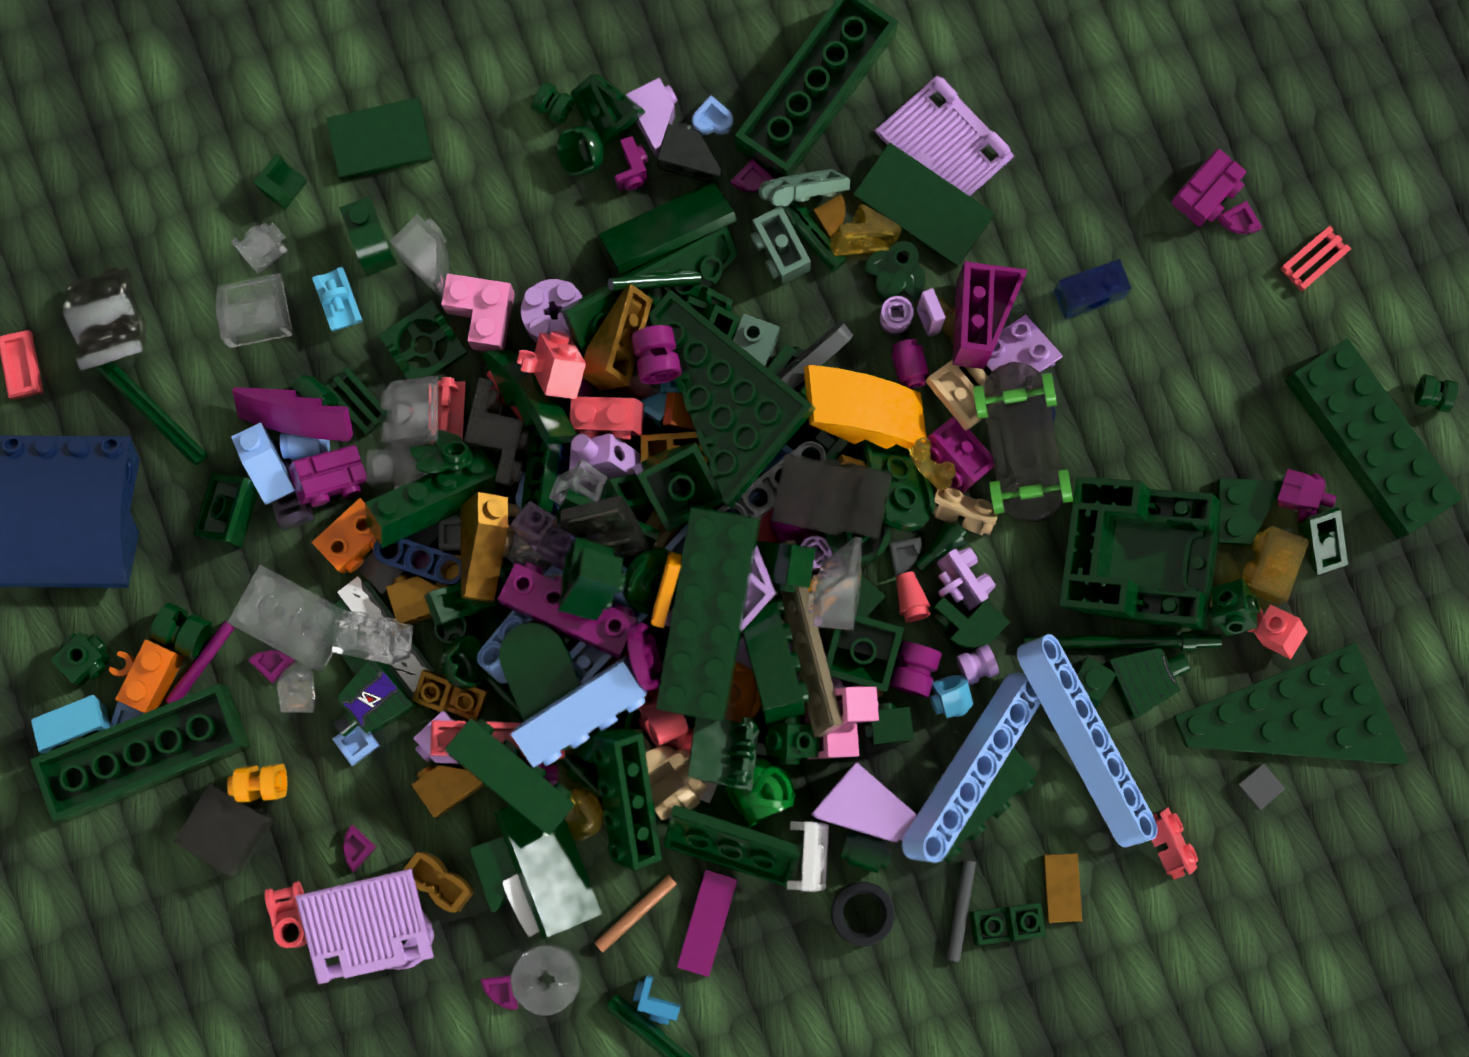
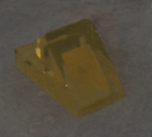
[830,204,902,256]

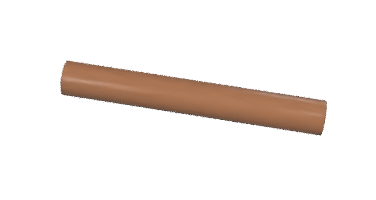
[594,874,677,952]

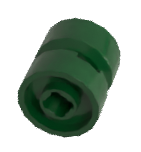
[149,602,212,660]

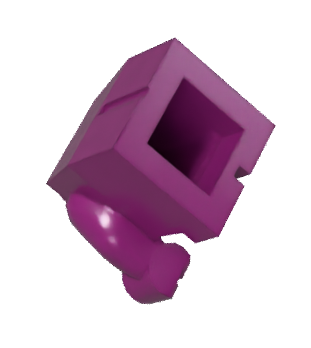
[1278,469,1337,523]

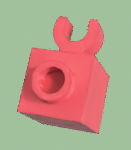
[1248,604,1307,659]

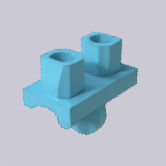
[312,267,363,332]

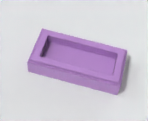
[916,288,946,337]

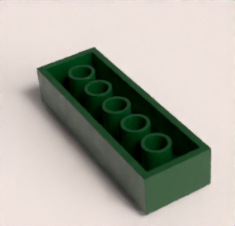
[735,0,898,178]
[1285,338,1463,540]
[656,506,761,721]
[30,684,251,822]

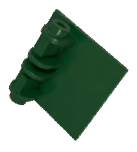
[687,716,759,792]

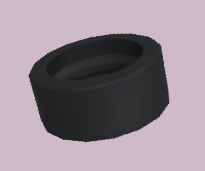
[831,881,895,946]

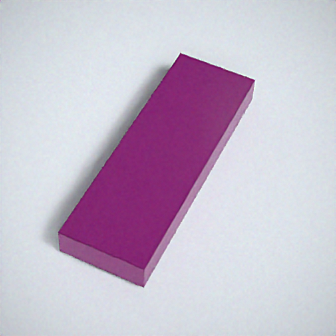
[677,870,738,977]

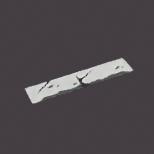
[337,576,430,692]

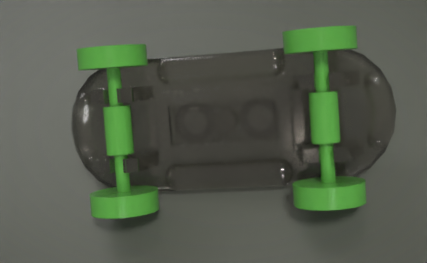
[973,362,1073,522]

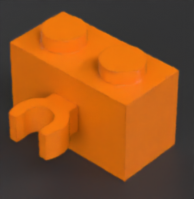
[109,639,185,713]

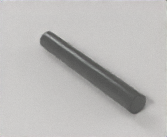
[946,860,976,962]

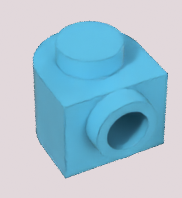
[930,675,973,718]

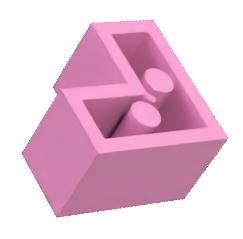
[441,273,515,351]
[804,687,879,760]

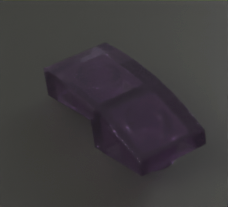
[511,501,576,571]

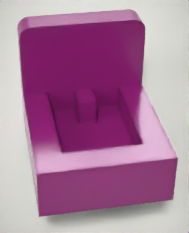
[614,136,648,191]

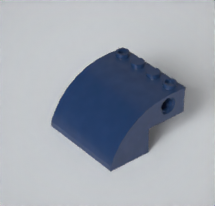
[0,435,140,588]

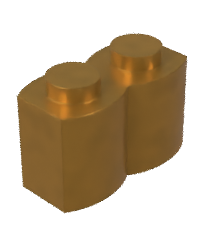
[403,852,475,913]

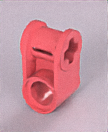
[638,689,688,747]
[265,881,307,948]

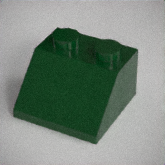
[632,442,724,532]
[826,610,904,692]

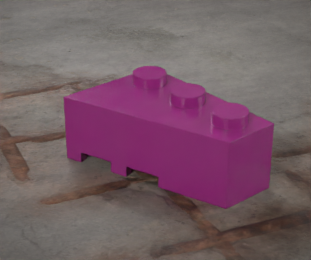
[952,261,1028,369]

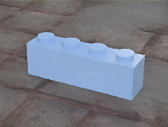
[511,656,648,768]

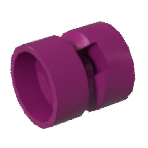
[631,325,682,385]
[889,641,942,698]

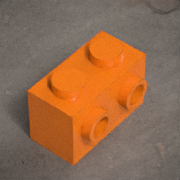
[311,498,376,575]

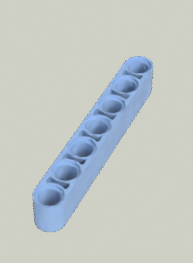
[1017,634,1158,848]
[902,673,1041,862]

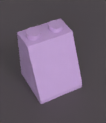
[811,763,917,842]

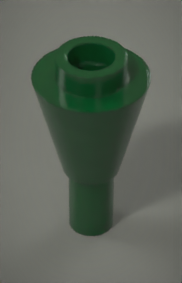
[914,520,969,573]

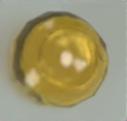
[565,788,604,842]

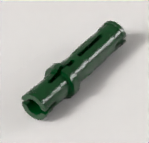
[770,200,847,273]

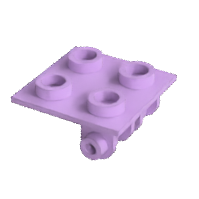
[987,315,1063,391]

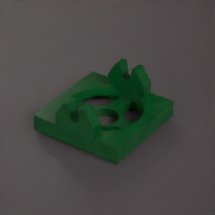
[378,300,468,389]

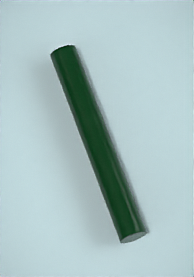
[608,272,701,291]

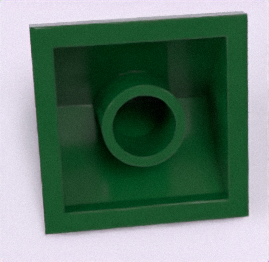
[192,473,258,548]

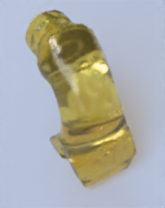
[909,437,956,490]

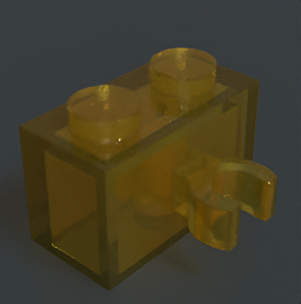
[1242,526,1309,604]

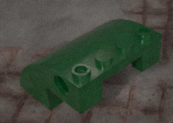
[1059,476,1222,630]

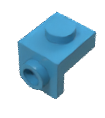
[633,975,681,1024]

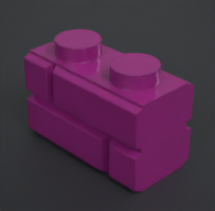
[1171,149,1247,227]
[289,445,368,507]

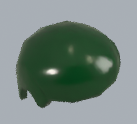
[557,126,604,176]
[441,635,488,690]

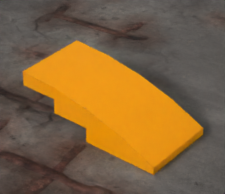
[804,365,928,454]

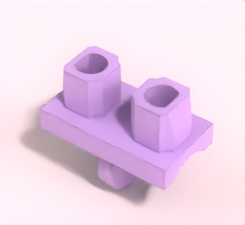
[937,548,996,611]

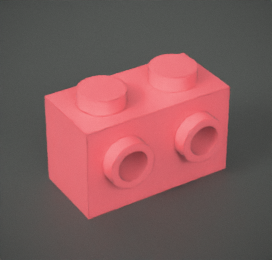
[570,396,645,441]

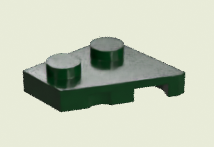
[571,74,645,146]
[1217,478,1283,546]

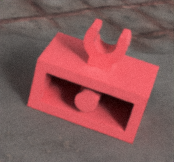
[517,331,586,399]

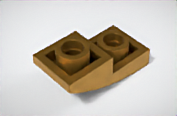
[412,669,490,722]

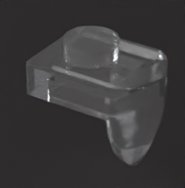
[277,661,316,713]

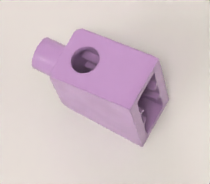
[569,434,641,498]

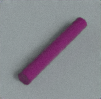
[165,620,235,704]

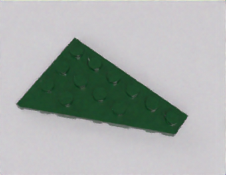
[649,290,816,508]

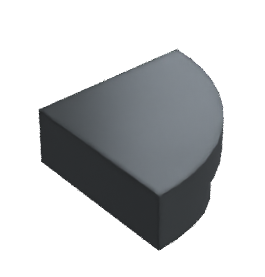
[888,537,921,576]

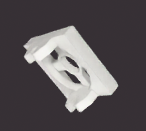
[787,821,829,891]

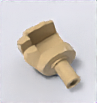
[635,729,707,820]

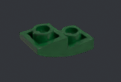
[970,903,1046,945]

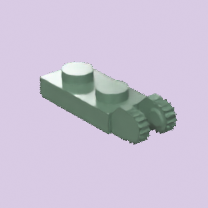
[758,169,850,207]

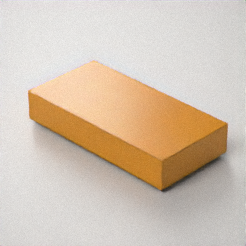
[651,552,682,628]

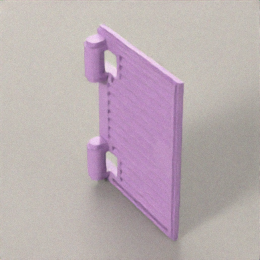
[874,76,1014,196]
[295,869,434,984]

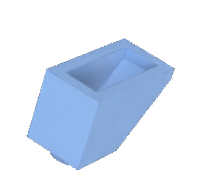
[231,422,295,505]

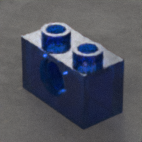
[1054,259,1132,319]

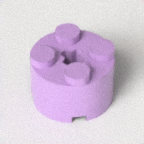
[521,279,583,343]

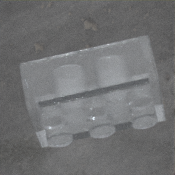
[227,565,353,672]

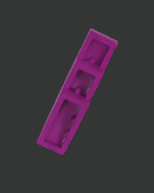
[232,387,353,442]

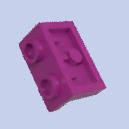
[922,416,999,494]

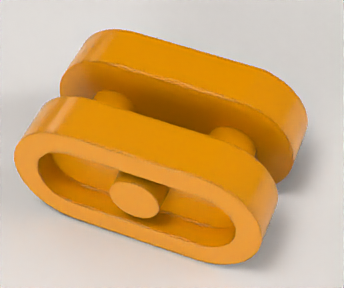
[227,764,288,802]

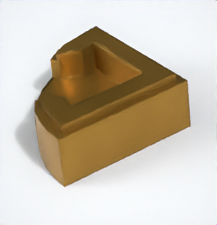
[813,194,845,239]

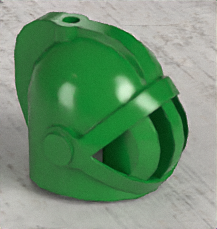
[725,757,795,828]

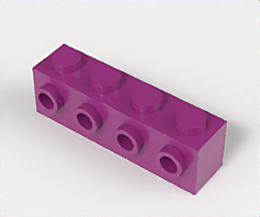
[498,562,638,660]

